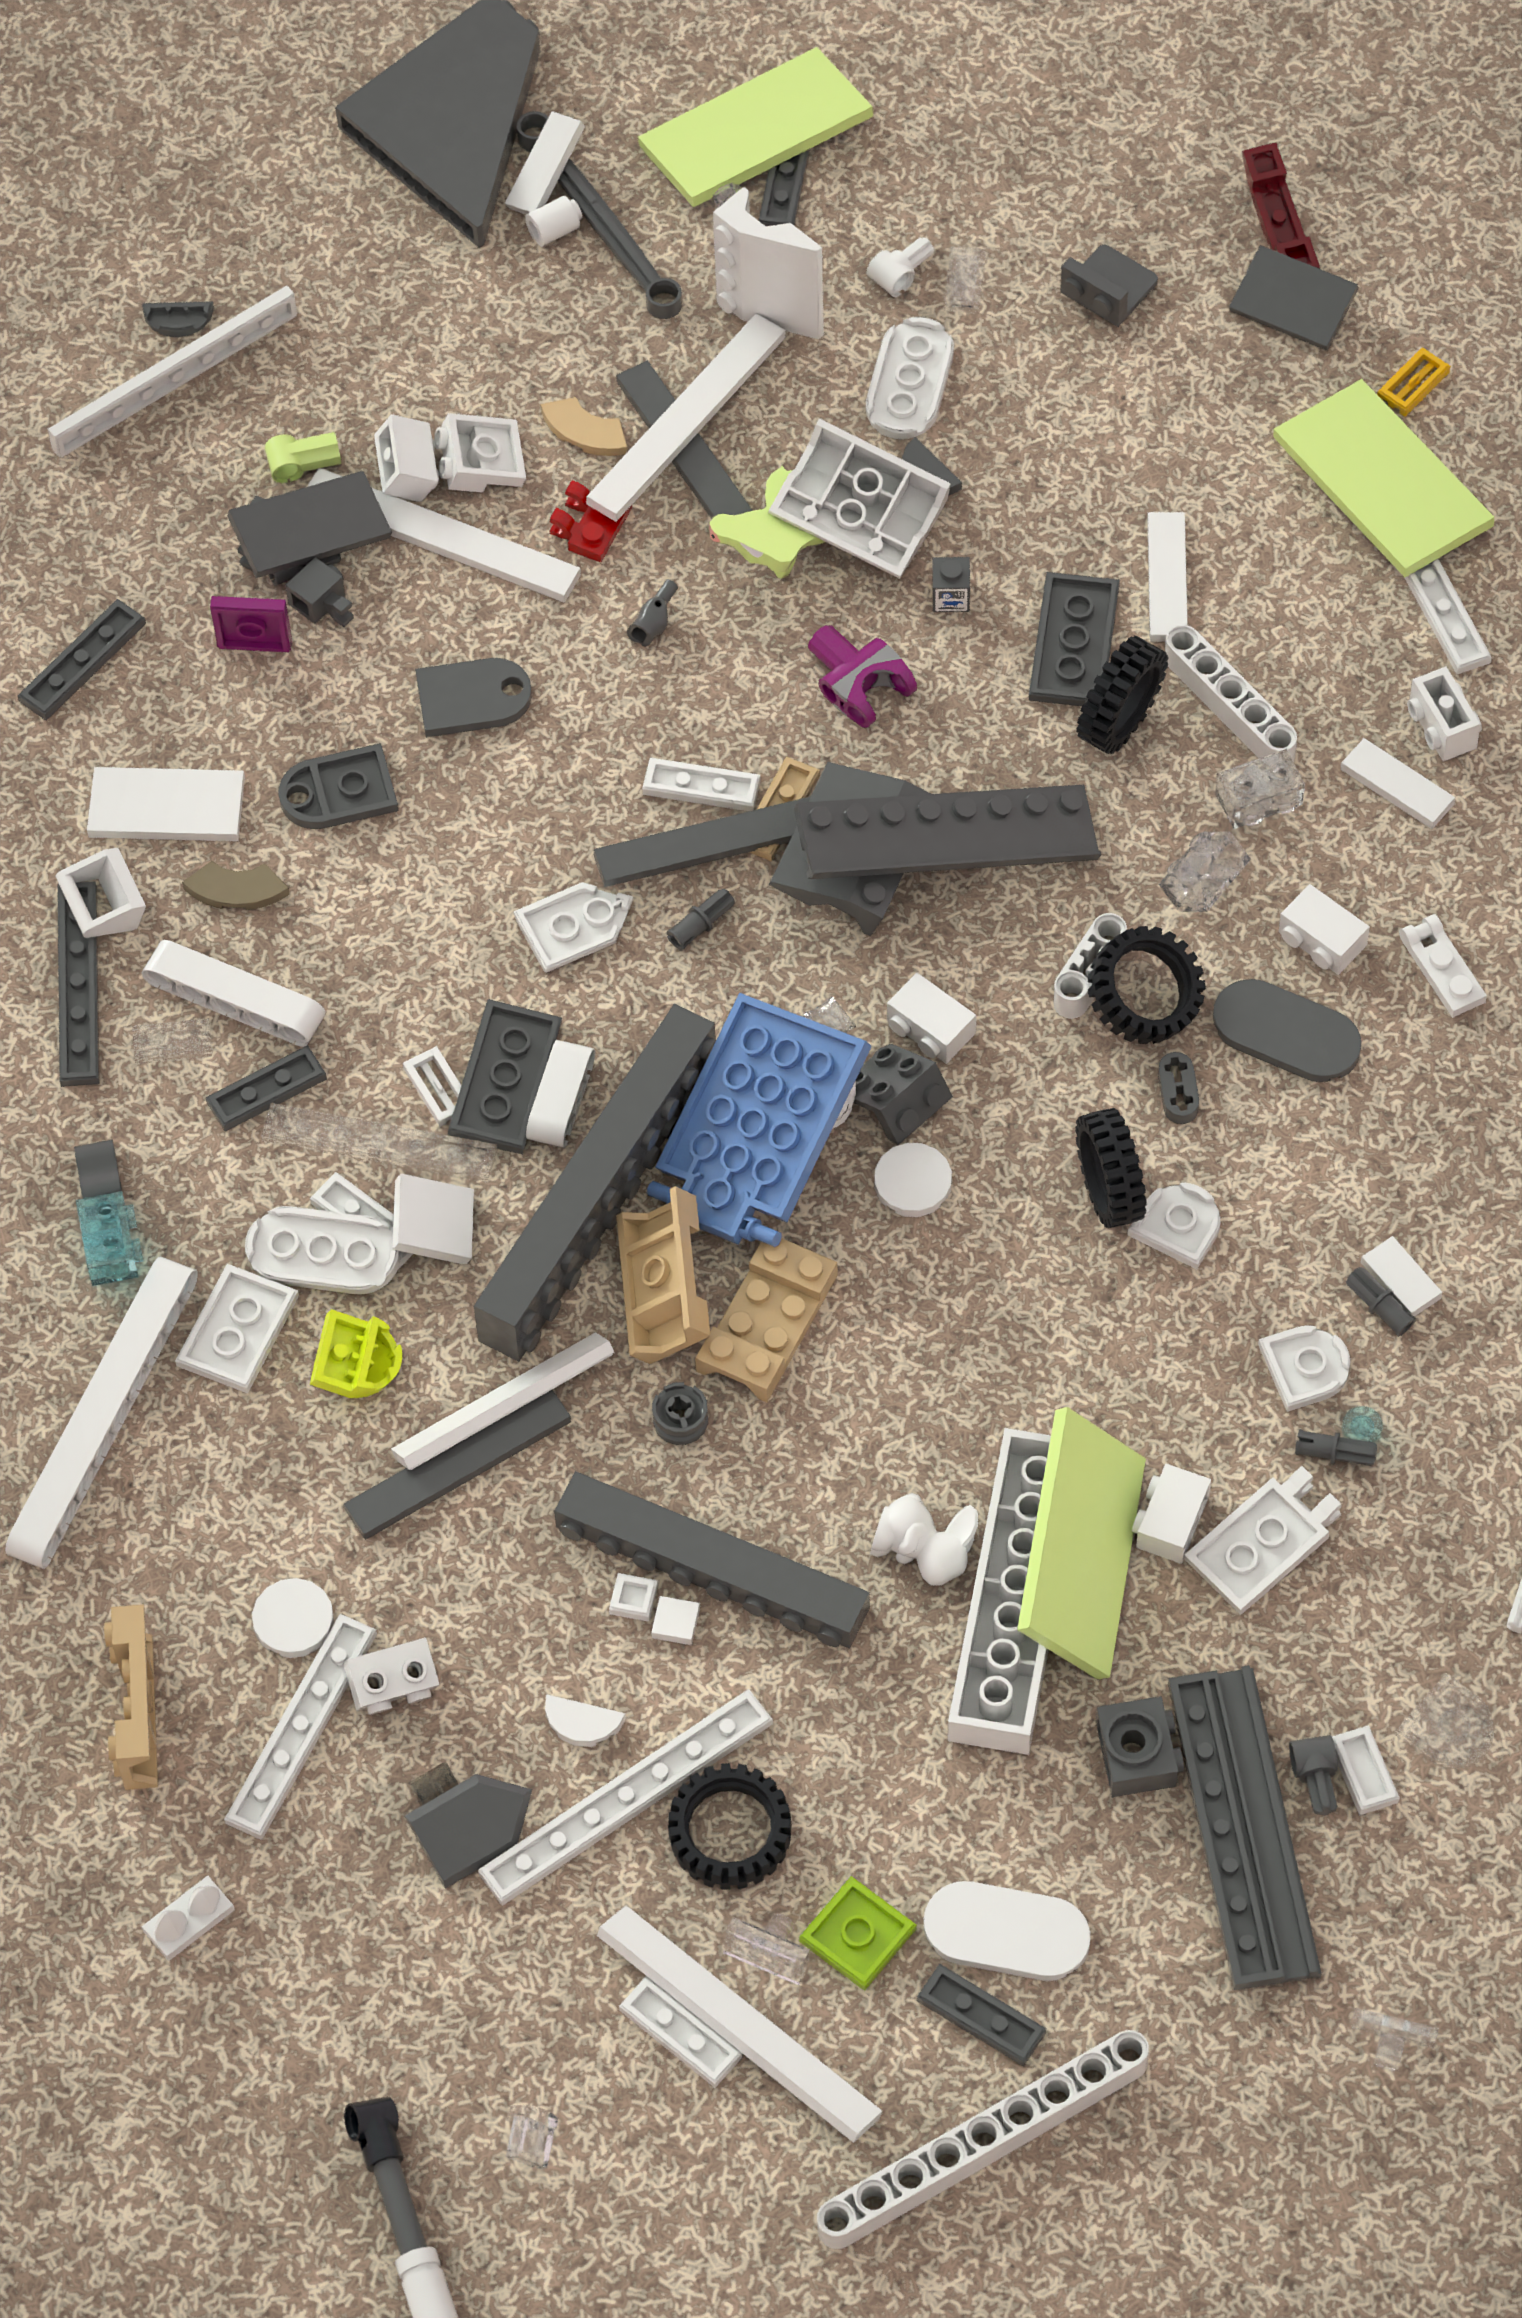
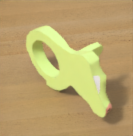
[709,466,825,579]

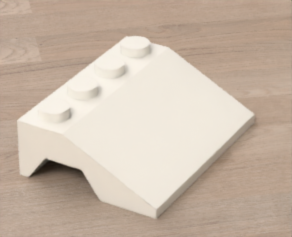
[713,187,824,339]
[769,418,950,579]

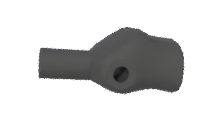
[627,579,678,647]

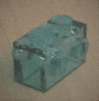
[76,1191,144,1286]

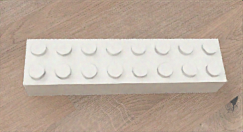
[948,1428,1051,1755]

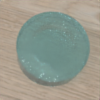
[1342,1406,1383,1444]

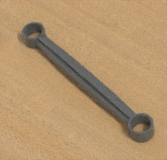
[517,111,682,319]

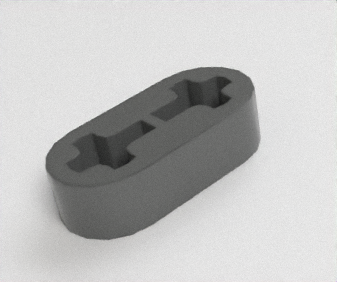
[1158,1052,1199,1124]

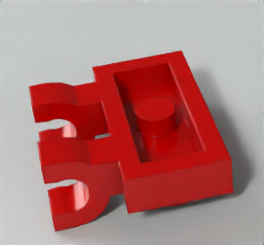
[549,480,632,563]

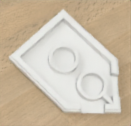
[514,882,633,973]

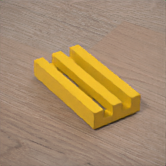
[1377,347,1451,417]

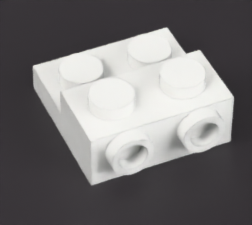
[434,413,526,493]

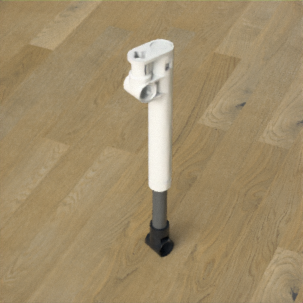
[344,2096,458,2318]

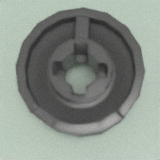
[652,1382,708,1445]

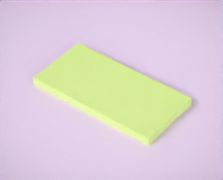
[638,47,873,208]
[1273,379,1495,577]
[1017,1407,1146,1679]

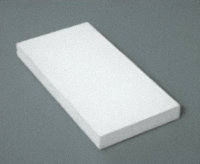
[87,767,245,841]

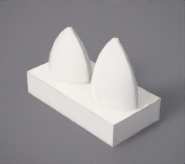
[142,1875,235,1961]

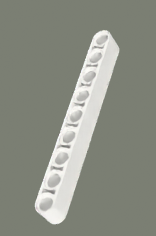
[5,1256,198,1569]
[817,2030,1149,2249]

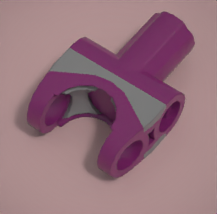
[808,625,917,728]

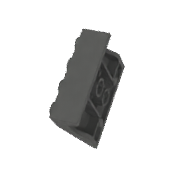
[769,762,931,936]

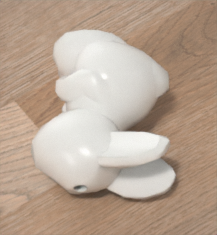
[870,1493,978,1586]

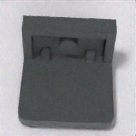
[1060,244,1158,327]
[853,1044,953,1145]

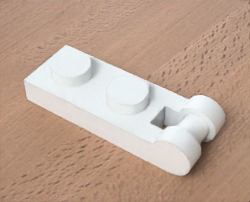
[1399,914,1487,1018]

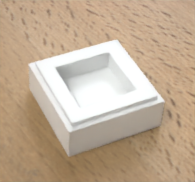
[609,1573,658,1622]
[651,1596,700,1645]

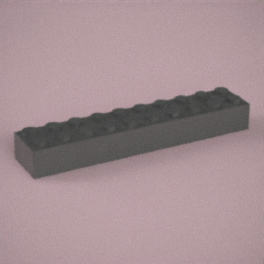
[474,1003,716,1362]

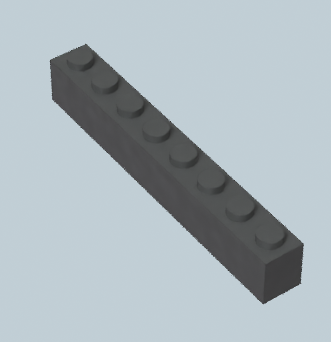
[554,1471,870,1649]

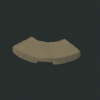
[182,861,290,910]

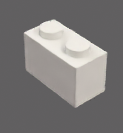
[374,414,439,502]
[1279,884,1370,975]
[887,972,976,1064]
[1132,1463,1211,1564]

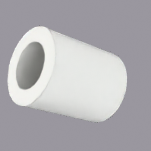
[525,196,582,247]

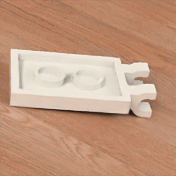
[1184,1466,1341,1615]

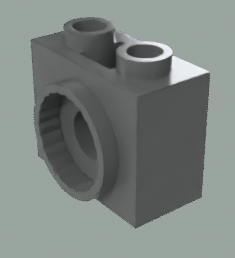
[1096,1696,1184,1797]

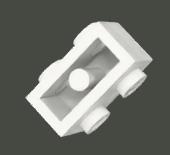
[1407,667,1482,761]
[344,1637,440,1715]

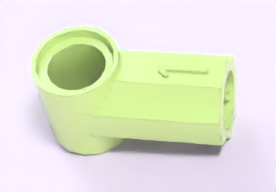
[265,432,341,483]

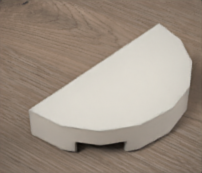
[545,1694,626,1747]

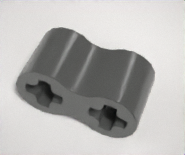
[74,1139,125,1214]

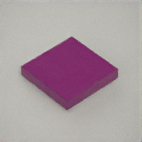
[210,596,292,653]

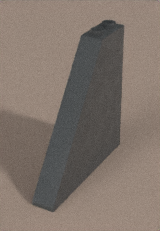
[335,0,540,248]

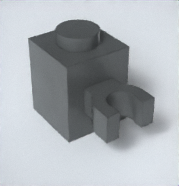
[285,557,354,627]

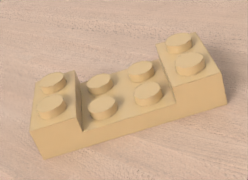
[616,1186,711,1364]
[695,1238,838,1403]
[104,1604,158,1790]

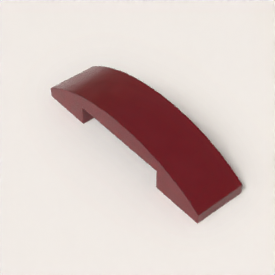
[1242,142,1320,269]

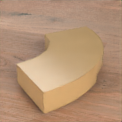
[541,397,628,456]

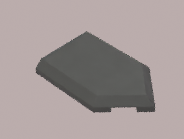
[404,1774,532,1888]

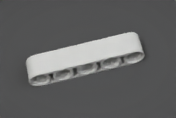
[1165,625,1297,770]
[142,940,326,1047]

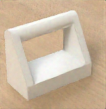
[56,848,146,938]

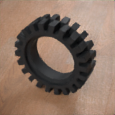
[1076,635,1169,755]

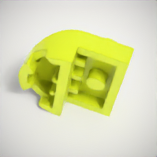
[309,1309,402,1398]

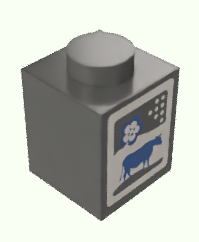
[932,557,970,612]

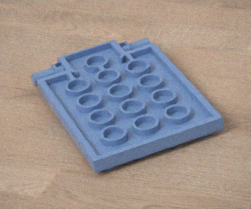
[647,993,872,1247]

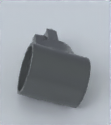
[1289,1735,1338,1816]

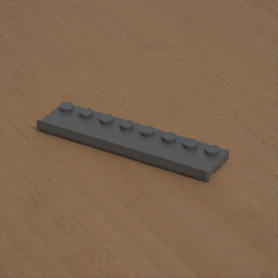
[794,784,1101,879]
[1168,1665,1322,1991]

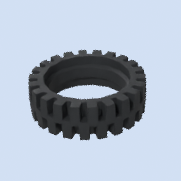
[1087,926,1206,1044]
[1075,1108,1147,1228]
[668,1763,792,1890]

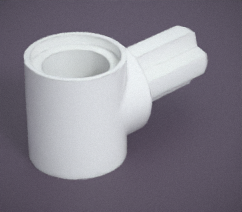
[867,237,934,297]

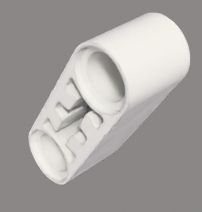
[1054,913,1127,1019]
[526,1040,595,1148]

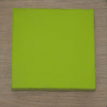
[799,1876,917,1991]

